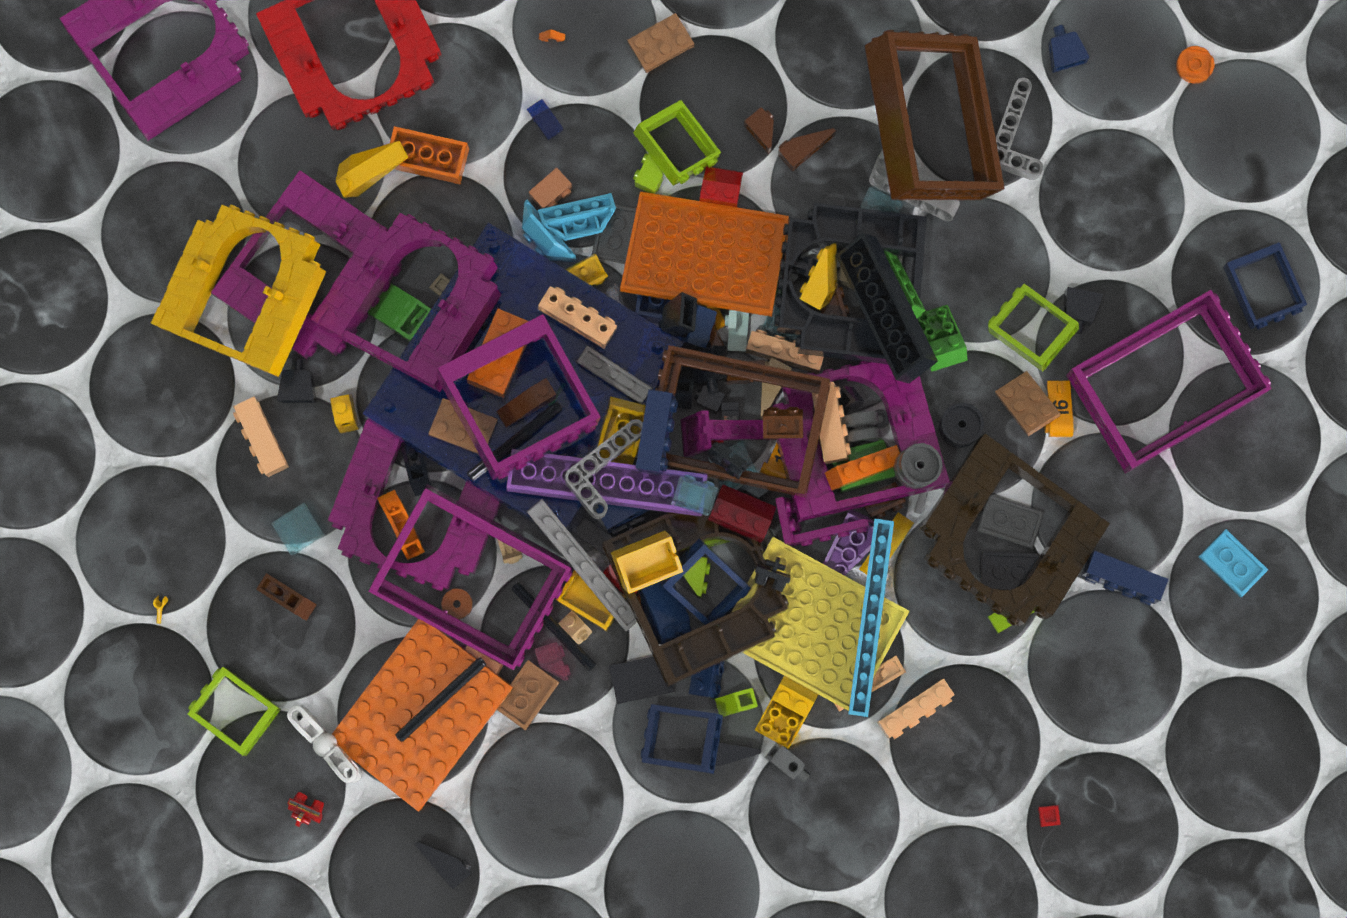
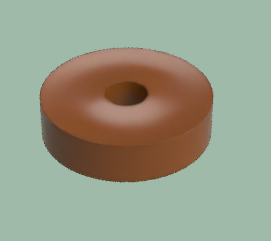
[441,589,473,620]

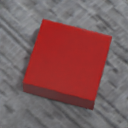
[1038,805,1061,827]

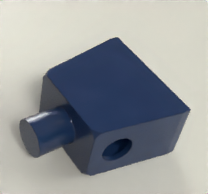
[1048,25,1089,73]

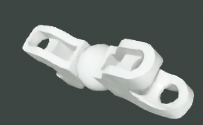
[287,706,363,783]

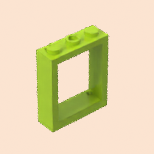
[633,100,721,186]
[988,284,1079,372]
[187,667,281,756]

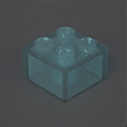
[671,475,718,516]

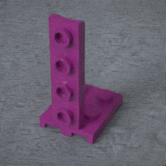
[680,411,776,457]
[776,497,873,546]

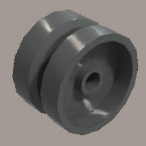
[841,411,882,447]
[894,443,943,489]

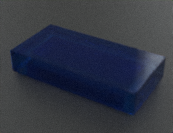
[527,99,564,140]

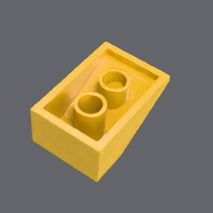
[597,396,646,465]

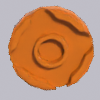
[1176,46,1214,84]

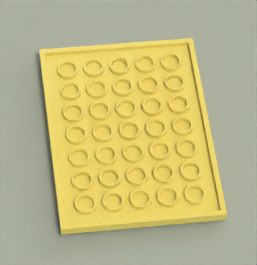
[731,537,909,711]

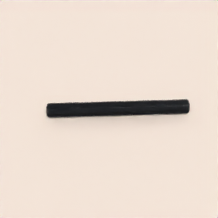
[467,401,562,481]
[511,582,596,671]
[395,657,486,742]

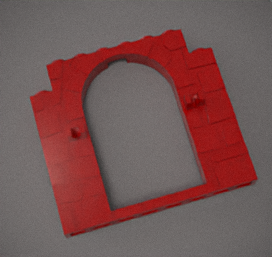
[256,0,442,130]

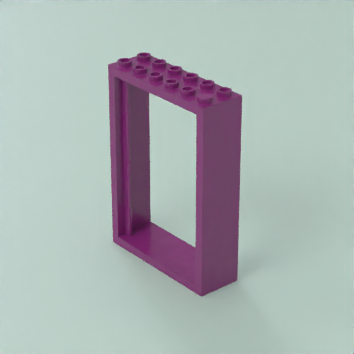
[1066,290,1272,474]
[368,484,573,670]

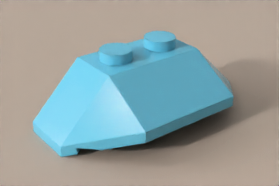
[538,193,616,241]
[522,199,577,262]

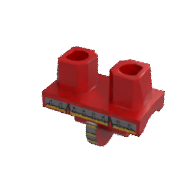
[287,792,324,827]

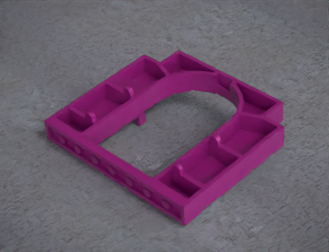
[59,0,249,141]
[211,170,402,360]
[311,213,501,392]
[773,361,950,522]
[328,413,508,591]

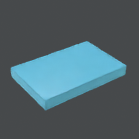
[1198,529,1268,598]

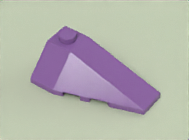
[823,509,874,576]

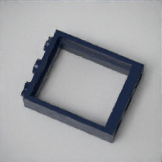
[1223,242,1307,330]
[660,538,751,625]
[641,704,723,774]

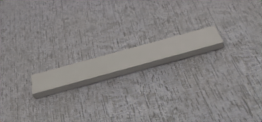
[526,499,637,631]

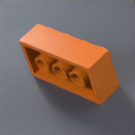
[390,126,469,184]
[467,309,529,398]

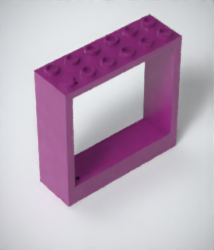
[437,314,600,480]

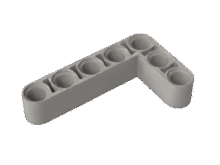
[996,78,1043,180]
[869,148,960,221]
[565,419,643,519]

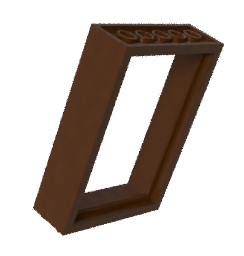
[865,30,1005,200]
[655,345,831,498]

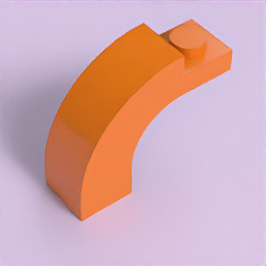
[377,490,425,560]

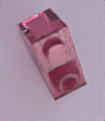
[535,642,571,681]

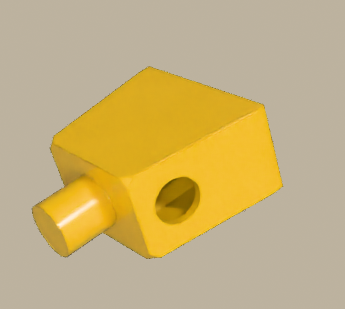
[330,394,359,434]

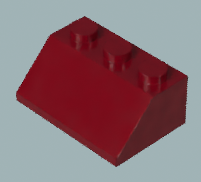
[708,484,776,543]

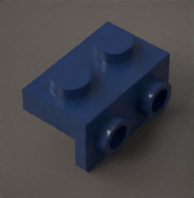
[689,661,724,699]

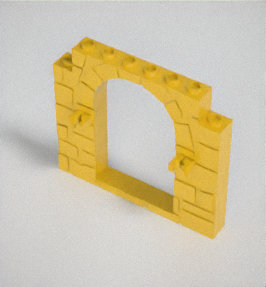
[151,204,326,377]

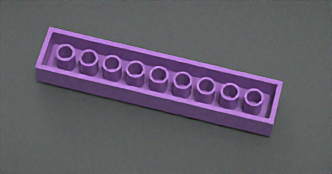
[507,449,707,516]

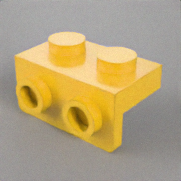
[562,254,608,294]

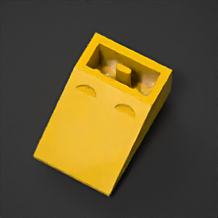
[800,243,837,310]
[755,676,818,749]

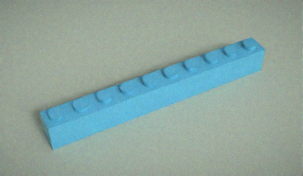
[848,519,894,717]

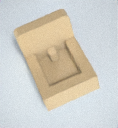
[497,531,522,564]
[558,611,592,645]

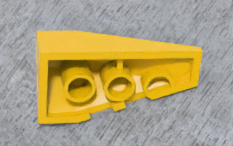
[335,141,408,198]

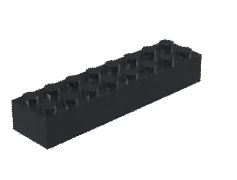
[835,233,938,384]

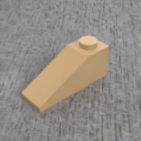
[760,357,792,420]

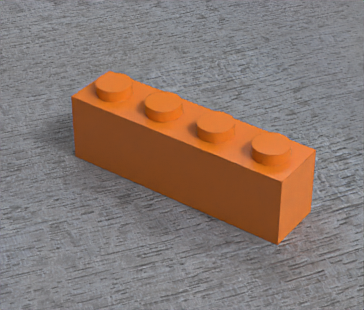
[825,445,900,491]

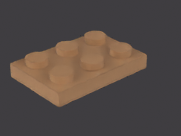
[627,13,694,73]
[995,371,1060,436]
[428,398,498,454]
[497,660,559,730]

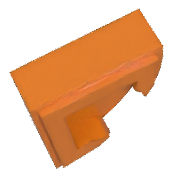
[539,29,565,42]

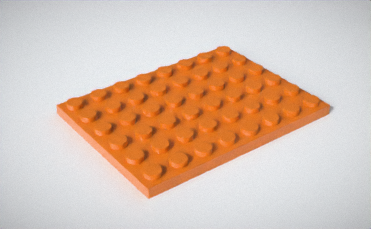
[620,191,789,317]
[332,619,514,812]

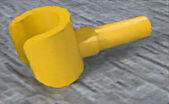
[153,595,168,624]

